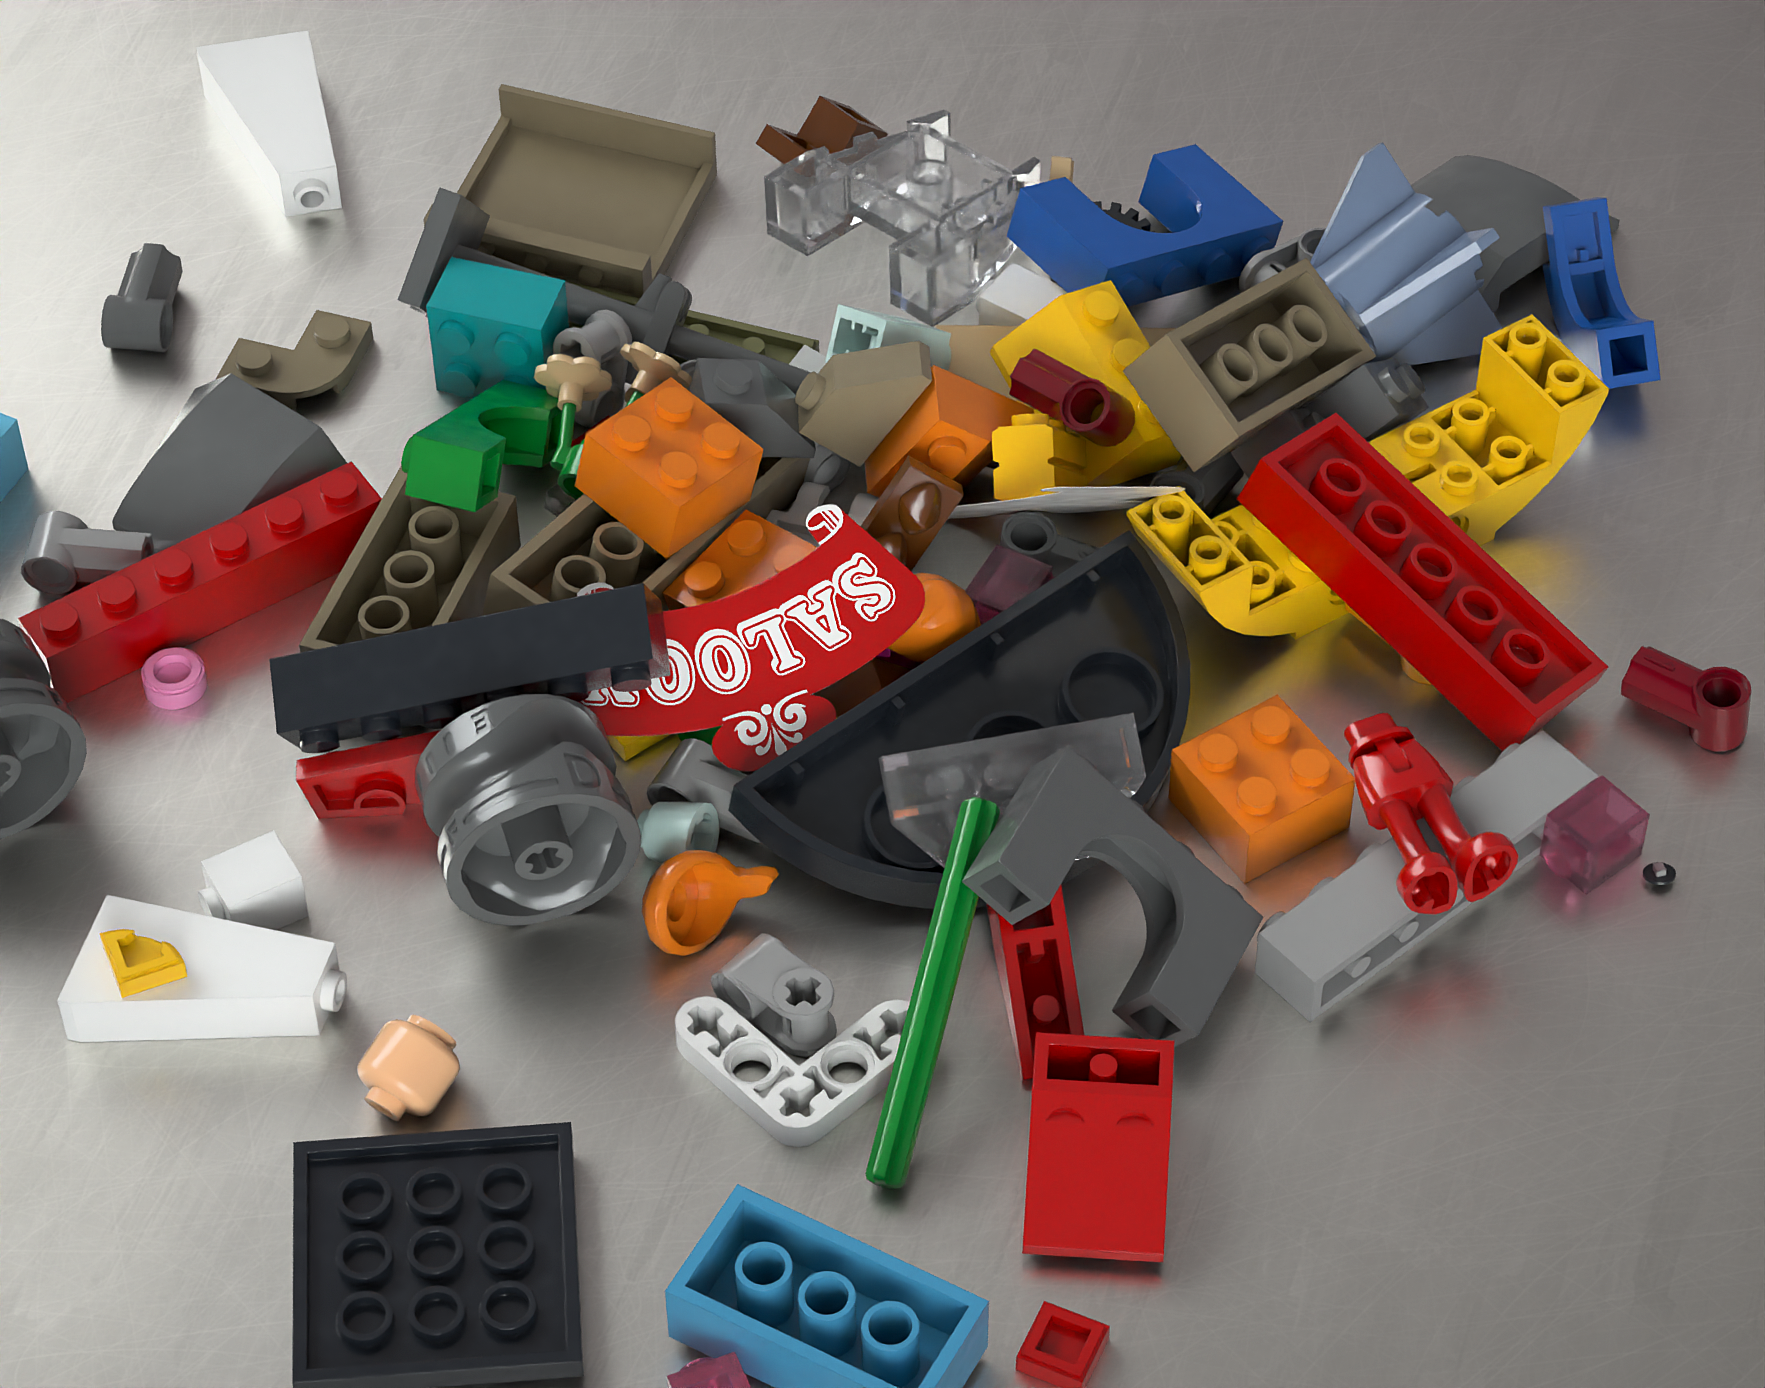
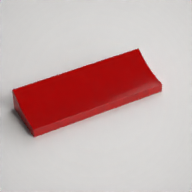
[1237,413,1609,752]

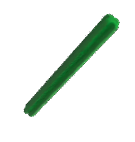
[865,797,1001,1189]

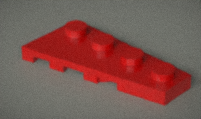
[296,730,441,819]

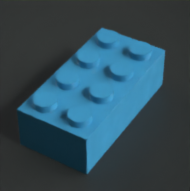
[665,1184,989,1388]

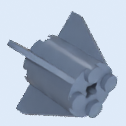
[1310,143,1502,365]

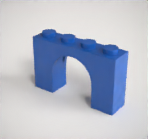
[1007,144,1284,307]

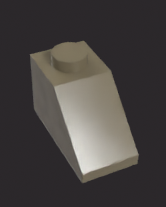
[795,341,932,467]

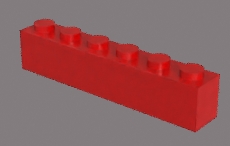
[18,461,382,703]

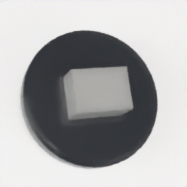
[1643,862,1676,885]

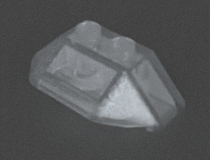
[878,713,1146,868]

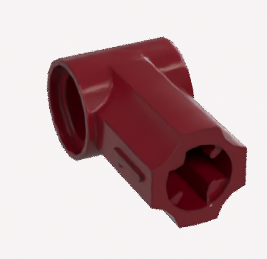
[1009,348,1135,447]
[1621,646,1751,752]

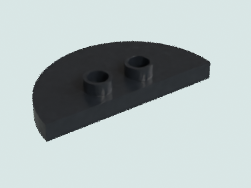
[728,530,1190,909]

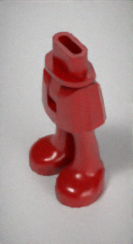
[1344,713,1518,914]

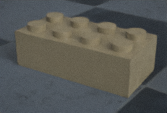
[1123,258,1376,472]
[299,467,521,726]

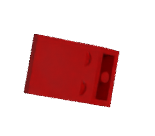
[1022,1032,1175,1263]

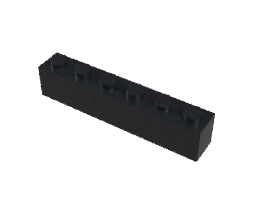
[269,583,671,753]

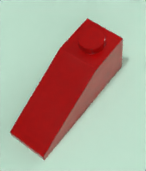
[987,885,1084,1081]

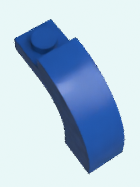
[1543,197,1661,389]

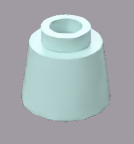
[637,802,719,863]

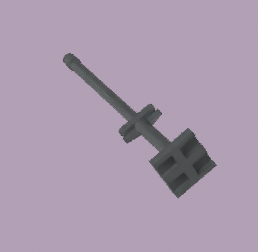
[398,187,999,469]

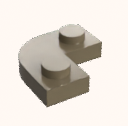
[216,310,373,409]

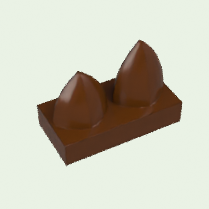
[861,455,964,571]

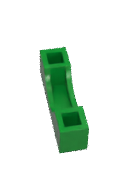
[401,379,562,512]

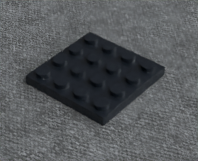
[292,1122,584,1388]

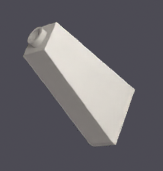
[197,30,342,217]
[57,895,347,1042]

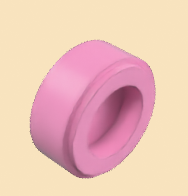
[141,647,207,710]

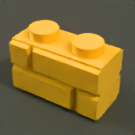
[992,413,1088,512]

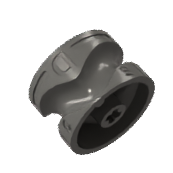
[0,619,87,840]
[415,694,641,926]

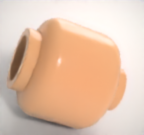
[357,1014,460,1121]

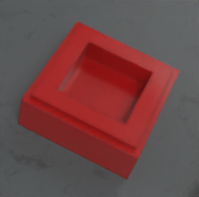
[1016,1301,1110,1388]

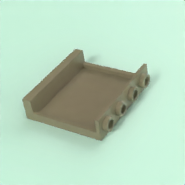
[423,84,717,298]

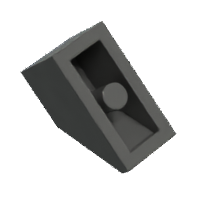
[690,358,816,458]

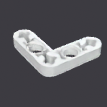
[675,996,910,1147]

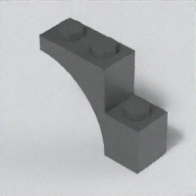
[1231,358,1429,479]

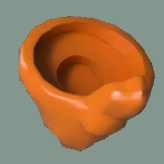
[888,572,981,663]
[642,850,779,956]

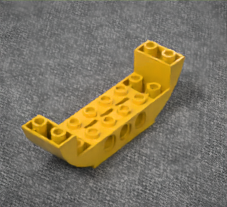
[1126,314,1609,640]

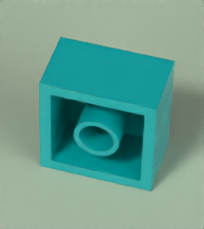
[426,257,569,398]

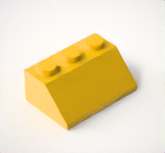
[990,280,1181,487]

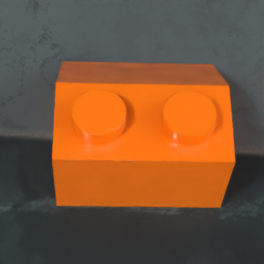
[865,365,1034,498]

